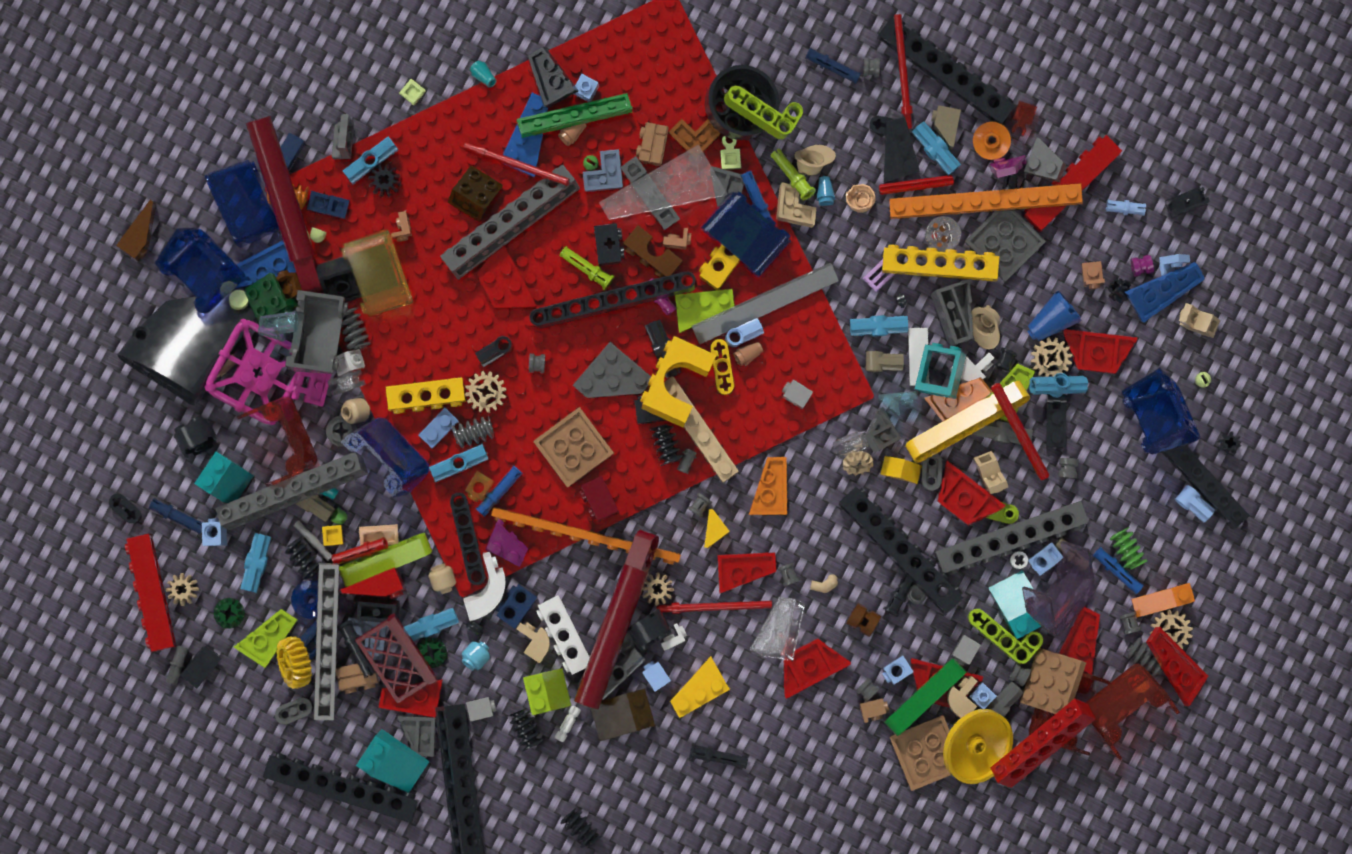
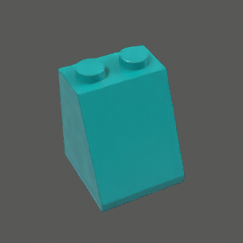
[194,452,254,504]

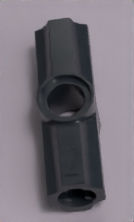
[645,320,682,379]

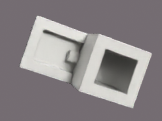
[949,353,994,383]

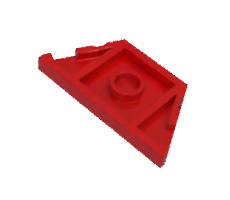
[477,245,537,309]
[1063,329,1137,374]
[938,461,1006,526]
[783,638,851,699]
[910,658,984,707]

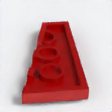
[1146,627,1208,706]

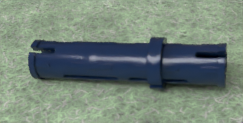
[805,48,861,84]
[148,498,203,534]

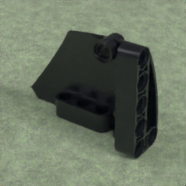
[117,293,256,406]

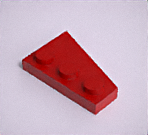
[718,552,776,594]
[1058,606,1100,675]
[378,679,443,718]

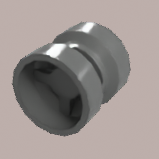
[1058,458,1079,479]

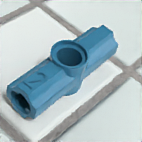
[911,122,961,175]
[343,137,398,184]
[850,315,908,337]
[1029,373,1088,398]
[429,444,489,482]
[240,533,271,593]
[404,608,459,641]

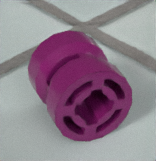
[1130,255,1154,277]

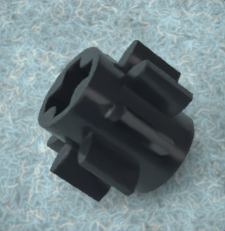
[1108,278,1131,303]
[1217,431,1241,455]

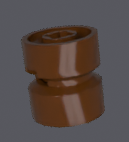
[846,602,881,637]

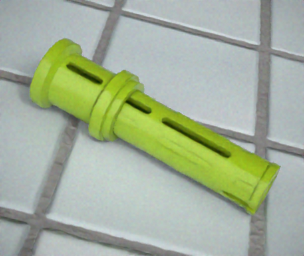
[771,149,816,201]
[559,246,615,290]

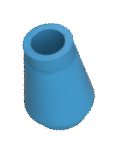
[816,176,835,206]

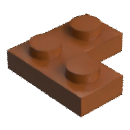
[668,119,721,160]

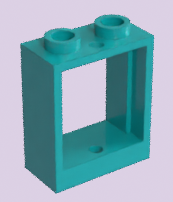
[914,343,966,399]

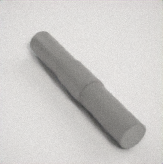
[293,521,332,561]

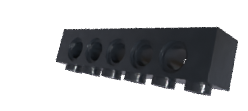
[1154,430,1250,529]

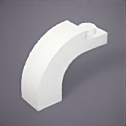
[463,552,505,621]

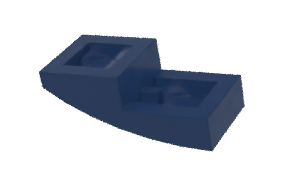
[306,191,350,219]

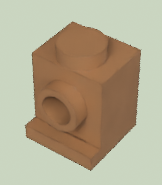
[859,698,890,723]

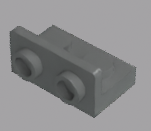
[332,114,354,159]

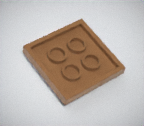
[533,407,614,488]
[1020,648,1086,714]
[889,715,951,791]

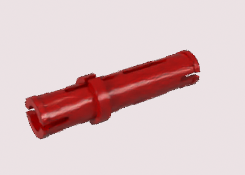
[332,537,388,565]

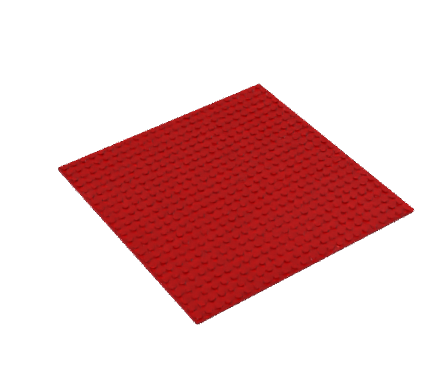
[265,0,874,597]

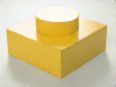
[322,525,344,546]

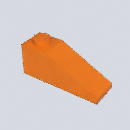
[1131,583,1195,618]

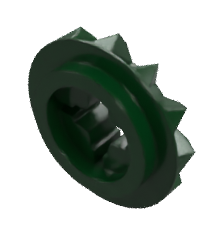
[214,598,245,629]
[417,637,447,668]

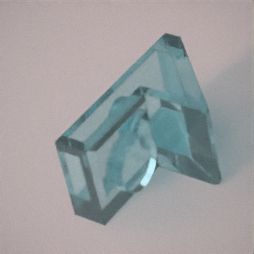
[258,311,298,341]
[877,391,918,417]

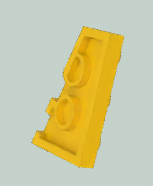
[670,656,730,718]

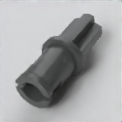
[166,646,189,685]

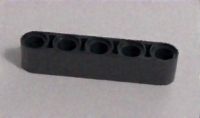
[450,493,486,585]

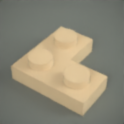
[776,183,816,228]

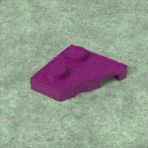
[989,155,1027,178]
[485,519,528,567]

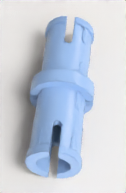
[1106,199,1146,216]

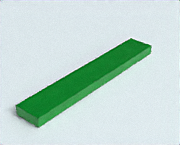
[517,93,632,138]

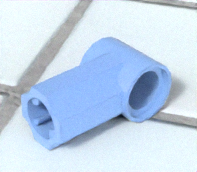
[725,318,764,347]
[1175,485,1215,523]

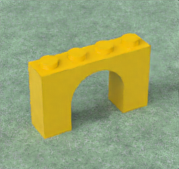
[640,336,716,427]

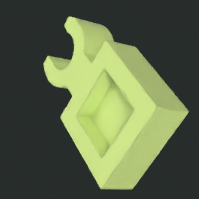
[720,136,741,170]

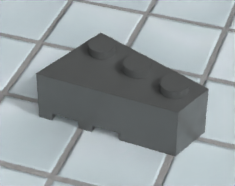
[931,279,973,347]

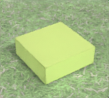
[399,79,426,106]

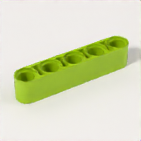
[339,533,432,587]

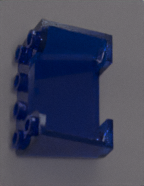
[700,191,791,278]

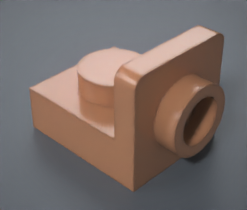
[391,211,412,242]
[663,228,691,250]
[1081,261,1105,289]

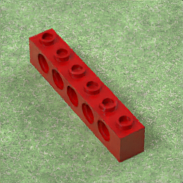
[990,698,1096,788]

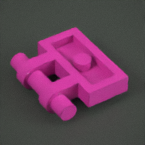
[291,372,332,407]

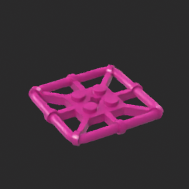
[205,319,297,426]

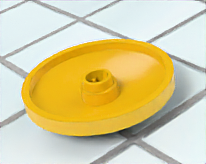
[943,709,1013,784]

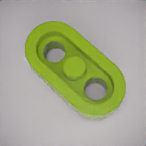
[986,502,1019,524]

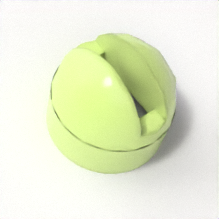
[310,227,327,243]
[1195,372,1211,388]

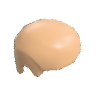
[846,184,876,213]

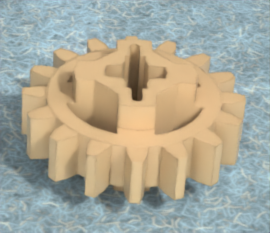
[1030,338,1072,377]
[465,371,507,413]
[1150,610,1193,649]

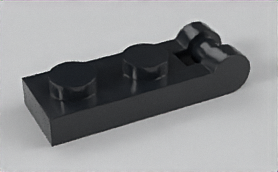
[1046,394,1067,448]

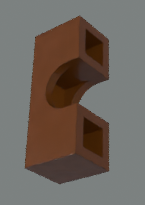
[623,225,683,278]

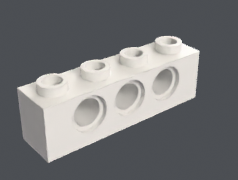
[536,595,590,675]

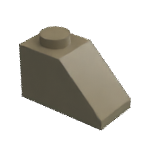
[931,105,961,150]

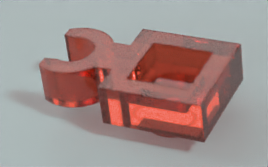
[1011,100,1037,137]

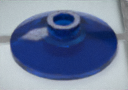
[291,580,318,619]

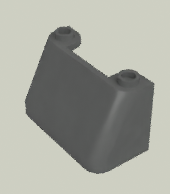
[285,290,348,374]

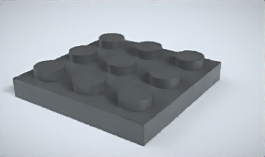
[965,210,1046,282]

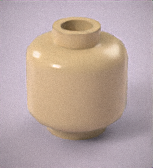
[341,398,370,424]
[428,564,456,594]

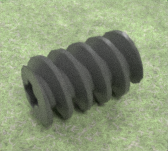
[341,308,371,350]
[452,415,494,448]
[1127,637,1163,679]

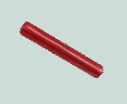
[878,175,954,195]

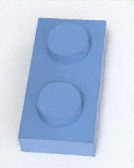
[418,408,459,449]

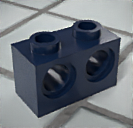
[496,584,538,629]

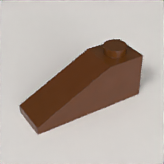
[116,199,156,261]

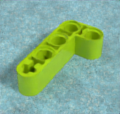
[724,86,803,139]
[967,609,1043,664]

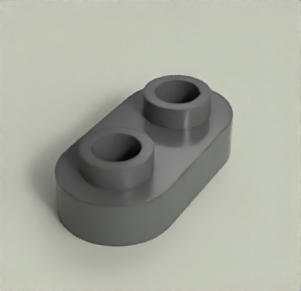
[922,454,942,491]
[275,698,313,725]

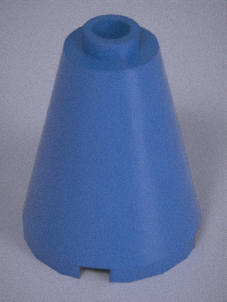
[1027,290,1082,341]

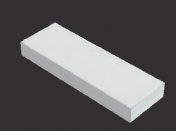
[908,328,929,386]

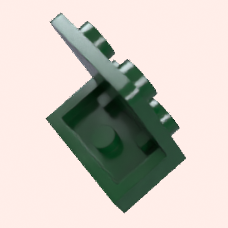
[245,273,298,325]

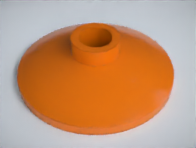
[973,122,1011,160]

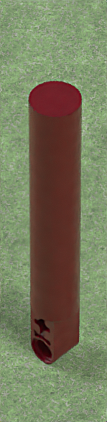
[245,115,323,293]
[574,530,659,710]

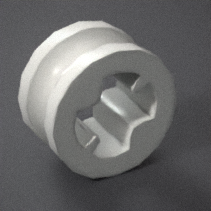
[1010,552,1028,569]

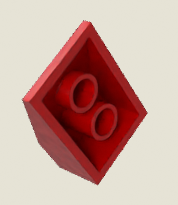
[340,567,406,599]

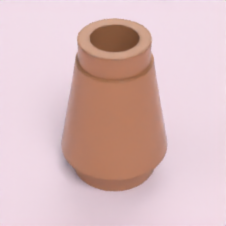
[558,124,587,146]
[733,342,763,366]

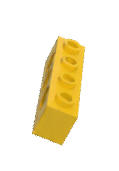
[699,214,763,290]
[386,377,466,414]

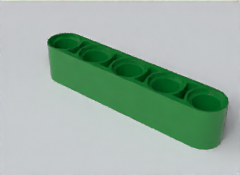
[884,658,966,736]

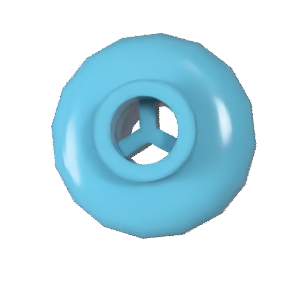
[462,641,490,670]

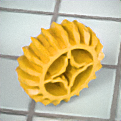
[276,636,312,689]

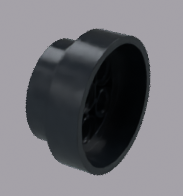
[705,65,780,140]

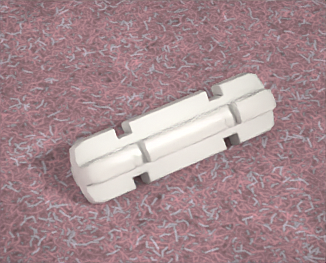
[555,706,581,742]

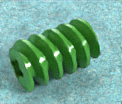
[1109,527,1148,570]

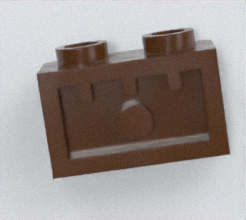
[276,270,302,299]

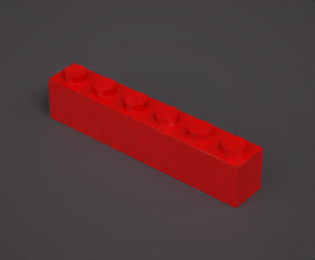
[1023,135,1122,233]
[125,534,177,652]

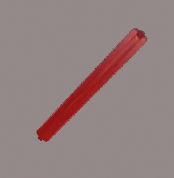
[991,383,1049,480]

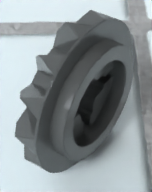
[326,416,357,447]

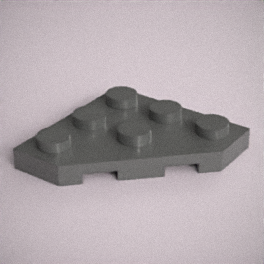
[573,342,651,398]

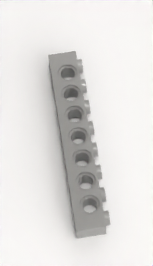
[314,563,339,720]

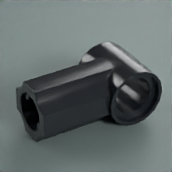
[475,336,513,367]

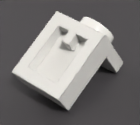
[336,349,365,376]
[661,623,687,651]

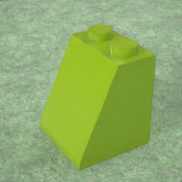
[523,668,572,715]

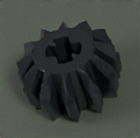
[368,165,401,197]

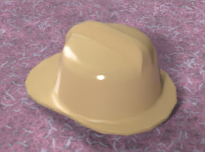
[795,145,836,175]
[971,305,1000,350]

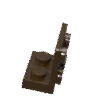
[448,166,503,222]

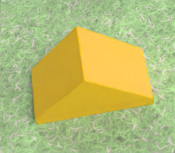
[880,456,922,484]
[704,509,730,548]

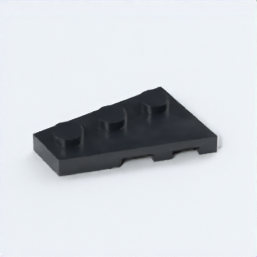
[527,47,579,108]
[883,116,920,182]

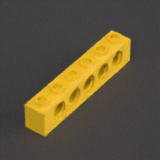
[882,245,999,282]

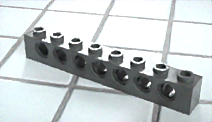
[440,165,580,280]
[216,452,368,530]
[934,501,1089,576]

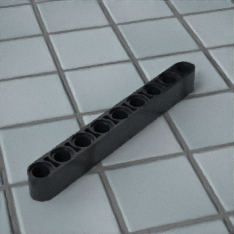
[529,272,697,328]

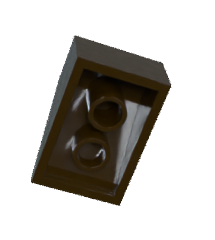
[591,688,656,741]

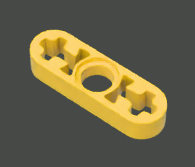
[711,339,734,395]

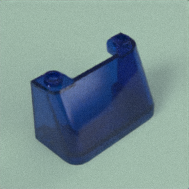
[204,159,280,248]
[155,228,245,313]
[1122,368,1201,455]
[341,418,430,498]

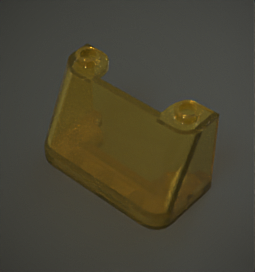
[341,229,414,317]

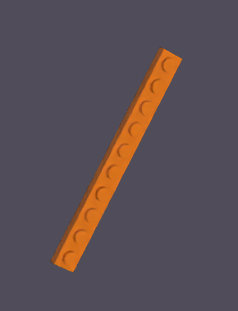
[889,184,1082,219]
[491,507,681,565]

